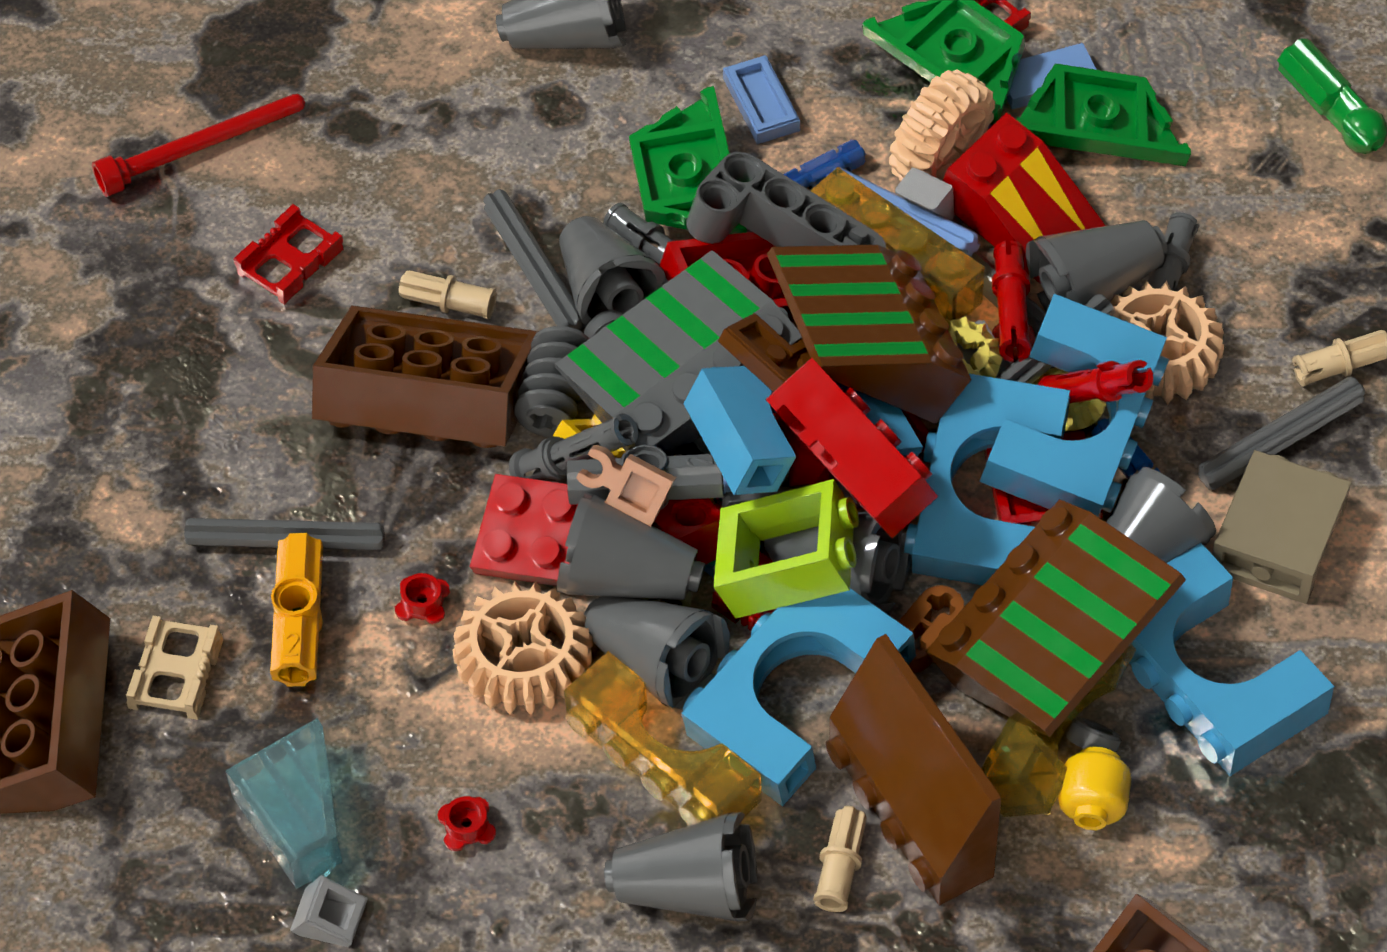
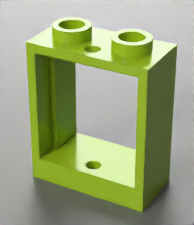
[713,479,859,618]

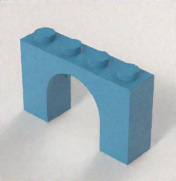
[979,294,1169,517]
[683,366,923,495]
[904,374,1070,585]
[1122,543,1334,776]
[681,588,916,807]

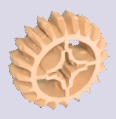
[889,69,995,182]
[1110,280,1224,405]
[453,581,593,715]

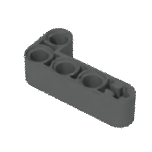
[686,152,886,248]

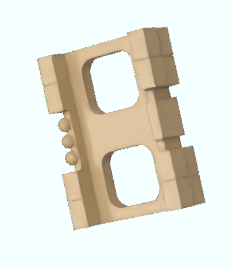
[126,616,223,720]

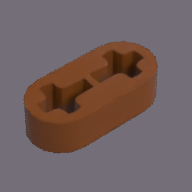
[898,585,964,673]

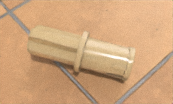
[399,270,497,319]
[1292,330,1387,387]
[813,806,867,912]

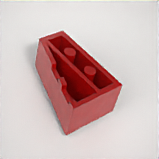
[765,357,938,538]

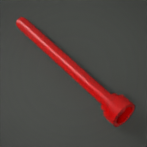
[92,94,305,197]

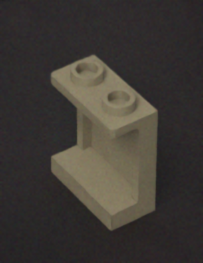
[1212,450,1351,604]

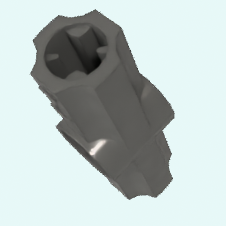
[567,445,724,509]

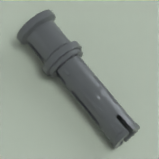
[509,413,638,482]

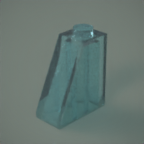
[226,718,342,889]

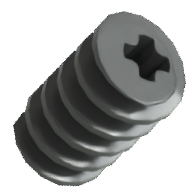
[514,326,590,438]

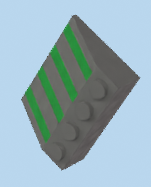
[555,250,802,456]

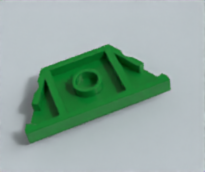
[862,0,1025,126]
[1016,63,1191,167]
[629,86,747,235]

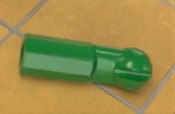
[1277,39,1387,154]

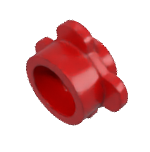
[395,573,450,624]
[437,796,496,851]

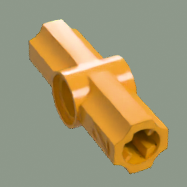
[270,533,323,687]

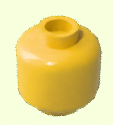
[1058,747,1132,830]

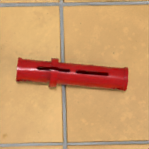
[992,240,1031,362]
[1038,360,1154,404]

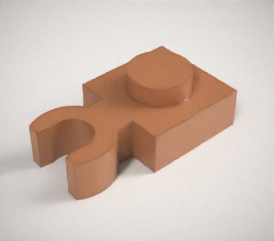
[576,445,676,527]

